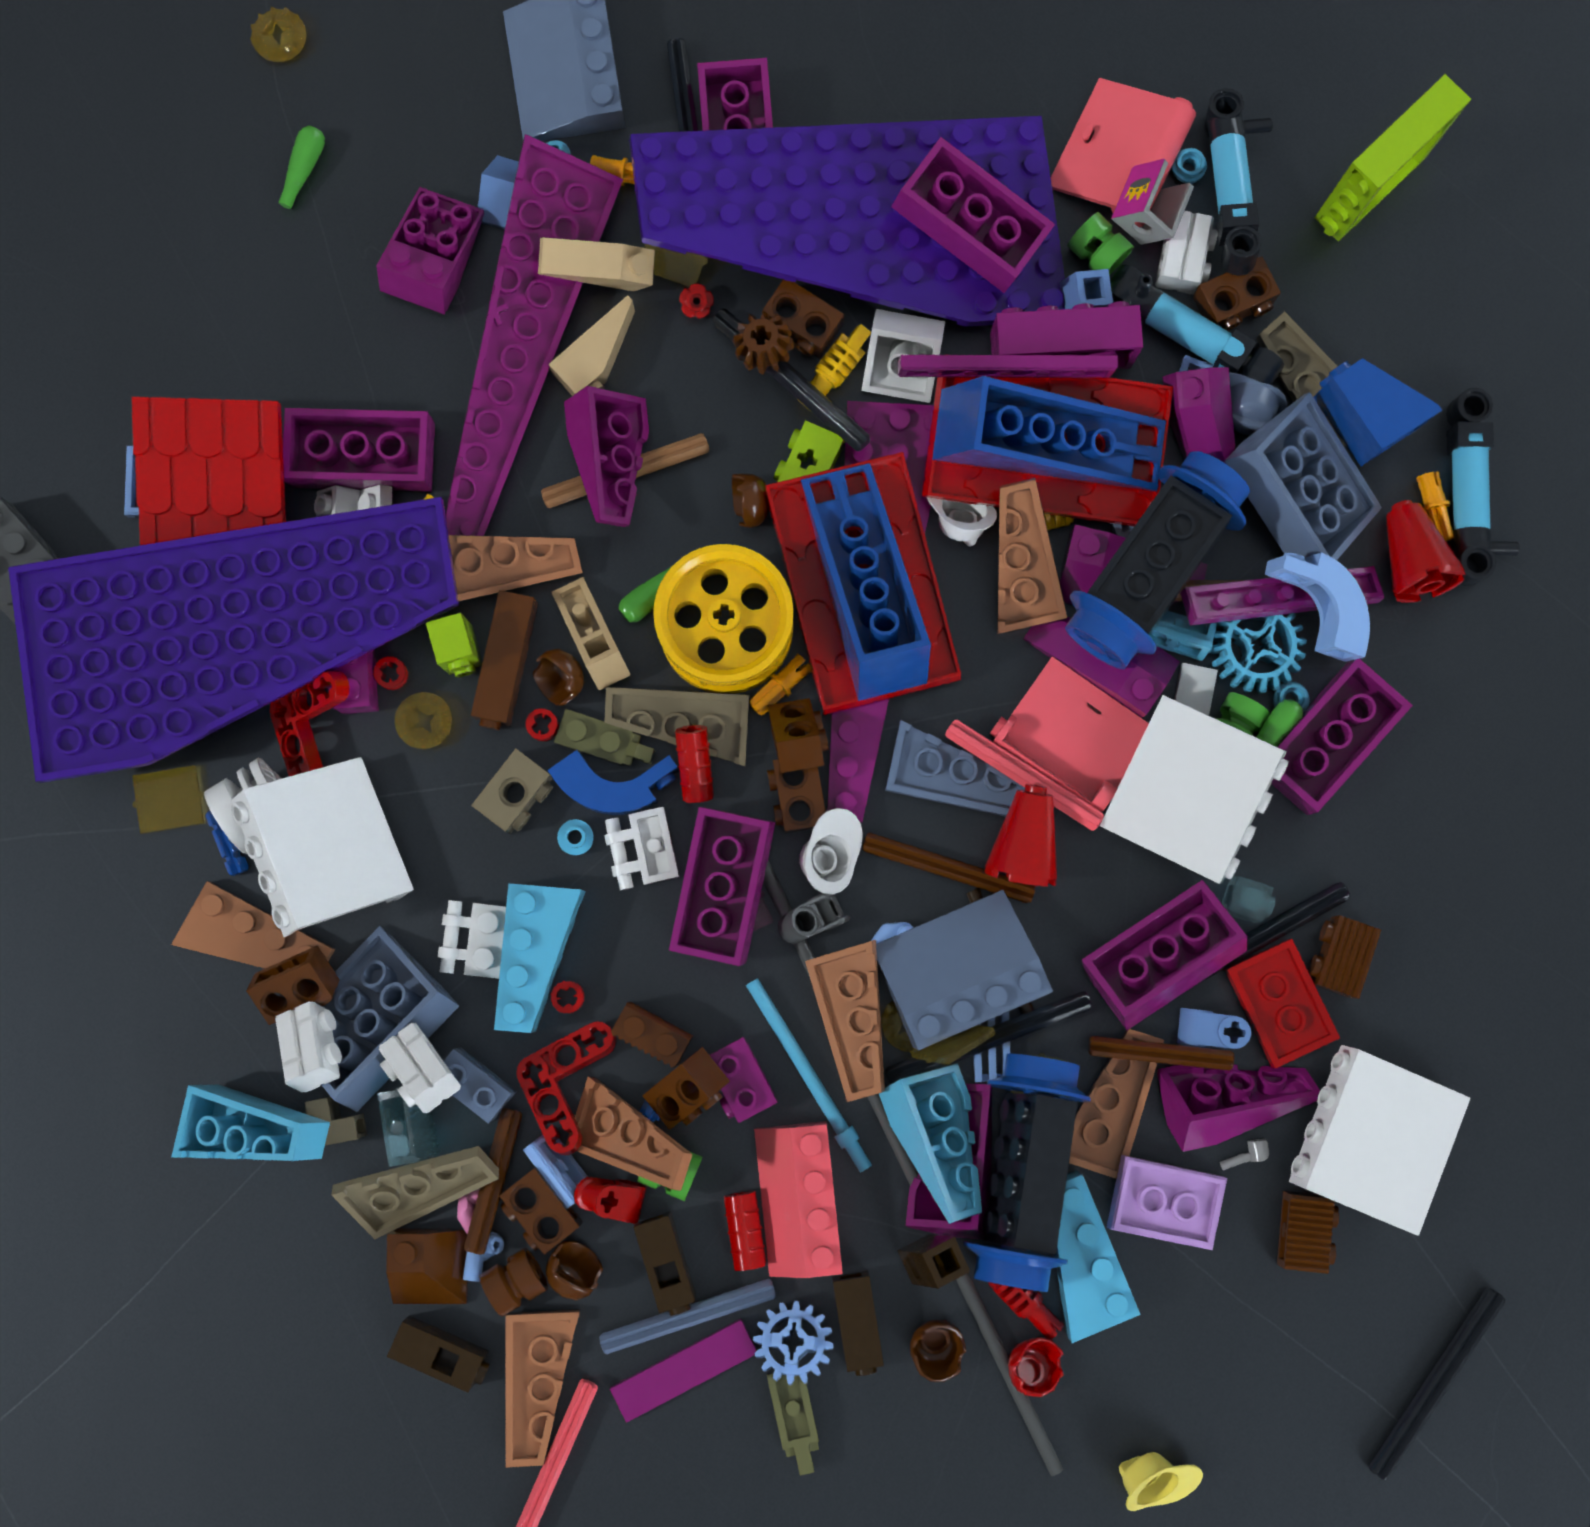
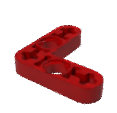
[270,670,350,776]
[516,1021,617,1156]

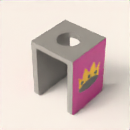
[1111,159,1194,245]

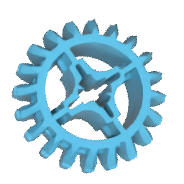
[1209,613,1307,694]

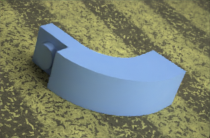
[1265,552,1370,662]

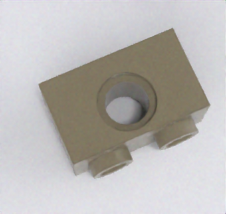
[471,748,553,834]

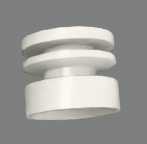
[204,757,282,854]

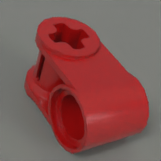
[574,1176,647,1224]

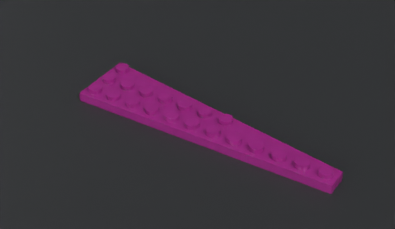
[445,134,623,536]
[827,401,934,823]

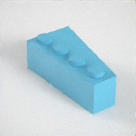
[494,883,586,1033]
[171,1084,330,1161]
[1054,1170,1141,1343]

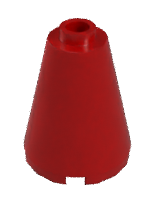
[1386,500,1466,603]
[984,784,1057,887]

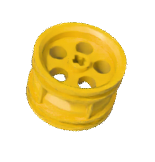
[654,544,793,694]

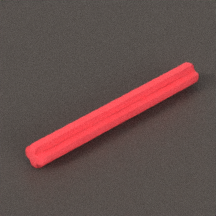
[945,719,1104,831]
[516,1379,598,1527]

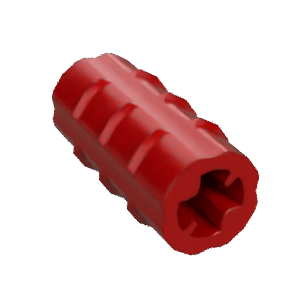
[675,725,714,803]
[724,1191,766,1271]

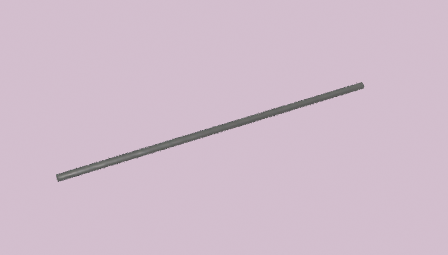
[763,860,1064,1476]

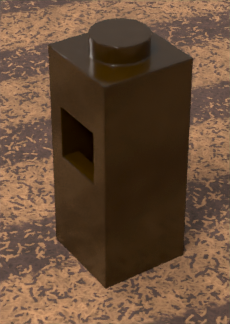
[633,1211,696,1316]
[897,1234,971,1289]
[832,1271,884,1376]
[387,1316,490,1393]

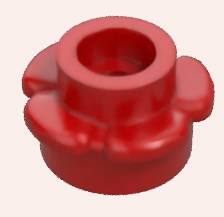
[679,283,714,319]

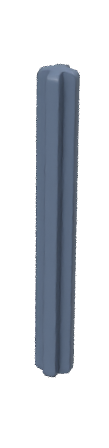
[599,1279,776,1354]

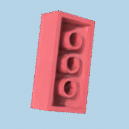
[754,1121,843,1278]

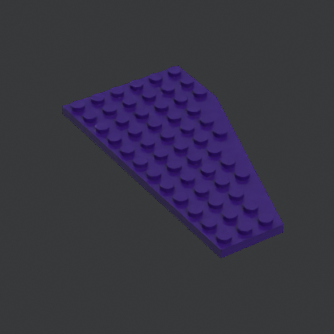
[629,116,1065,327]
[8,497,459,783]

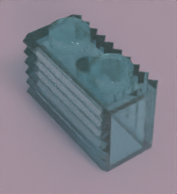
[377,1088,440,1167]

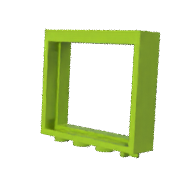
[1314,74,1471,242]

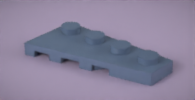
[885,720,1025,817]

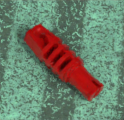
[988,1282,1064,1340]

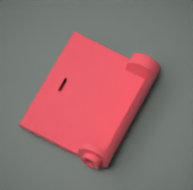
[1051,78,1196,227]
[989,657,1149,812]

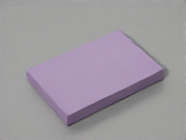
[1106,1155,1227,1250]

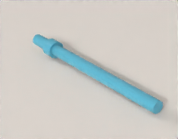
[746,978,872,1173]

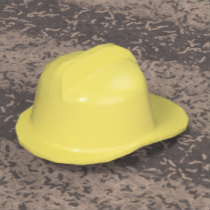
[1119,1452,1203,1511]

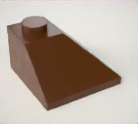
[386,1228,468,1304]

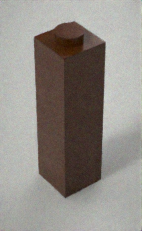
[471,590,538,731]

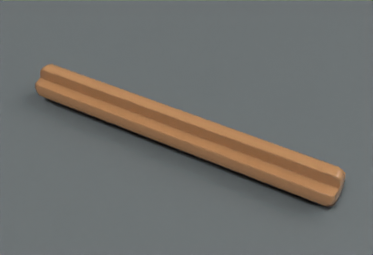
[541,433,709,508]

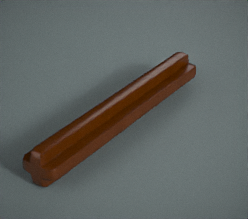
[1088,1036,1234,1070]
[464,1108,522,1255]

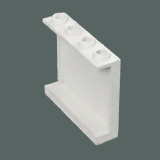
[1100,695,1289,884]
[231,757,414,937]
[1289,1045,1470,1236]

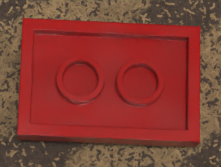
[1224,939,1340,1069]

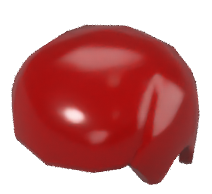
[1008,1338,1064,1397]

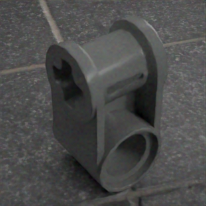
[778,893,851,944]

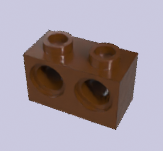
[1192,256,1281,331]
[762,279,844,359]
[768,698,829,773]
[767,759,826,834]
[246,945,340,1025]
[642,1046,730,1130]
[499,1167,583,1255]

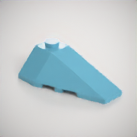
[879,1063,982,1224]

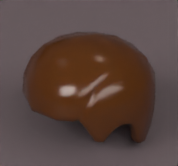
[731,473,770,528]
[532,648,584,706]
[546,1240,603,1300]
[910,1320,966,1382]

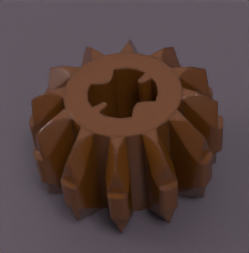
[733,311,794,375]

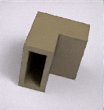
[304,1096,367,1146]

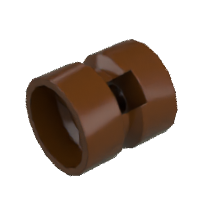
[479,1247,548,1317]

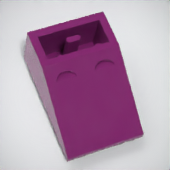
[376,187,484,315]

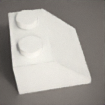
[861,309,945,403]

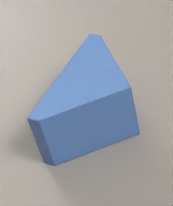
[478,155,519,230]

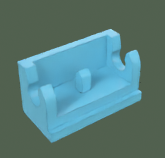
[1150,611,1217,661]

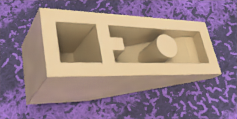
[538,237,655,292]
[549,295,635,396]
[552,577,631,690]

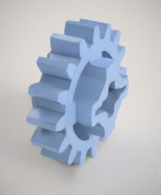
[753,1301,834,1385]

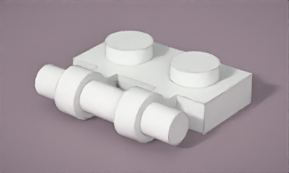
[604,807,680,891]
[438,900,506,979]

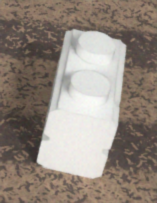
[1155,211,1218,294]
[275,1002,342,1092]
[379,1022,461,1113]

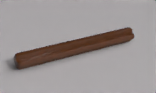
[862,833,1035,903]

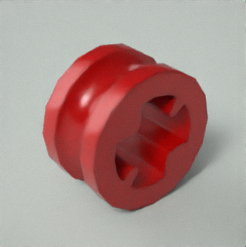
[373,656,409,690]
[526,708,559,742]
[551,981,585,1013]

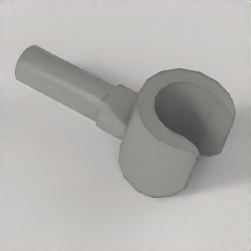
[1219,1138,1269,1171]

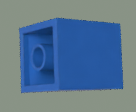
[1313,358,1442,466]

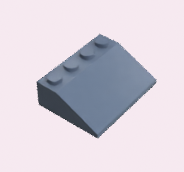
[503,0,626,141]
[1225,392,1382,560]
[876,890,1053,1051]
[321,926,459,1112]

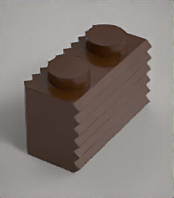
[1308,915,1381,999]
[611,1002,693,1068]
[1277,1191,1339,1274]

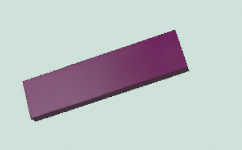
[610,1318,757,1423]

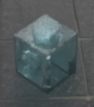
[1222,876,1275,923]

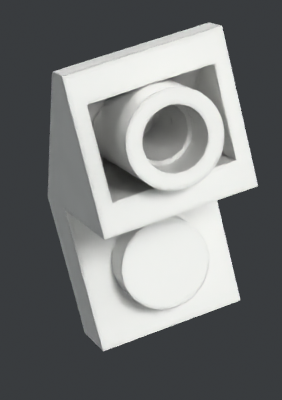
[314,484,392,517]

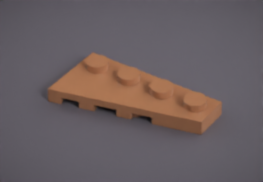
[998,478,1067,634]
[449,535,583,601]
[171,881,335,981]
[805,940,885,1102]
[1069,1029,1164,1179]
[565,1076,693,1191]
[505,1310,580,1468]

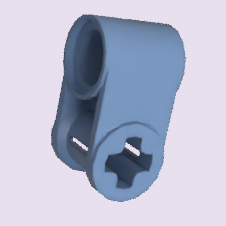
[1177,1008,1251,1049]

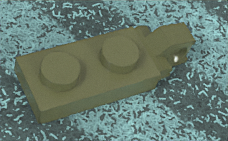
[554,709,656,766]
[767,1365,819,1476]

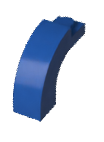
[548,750,679,815]

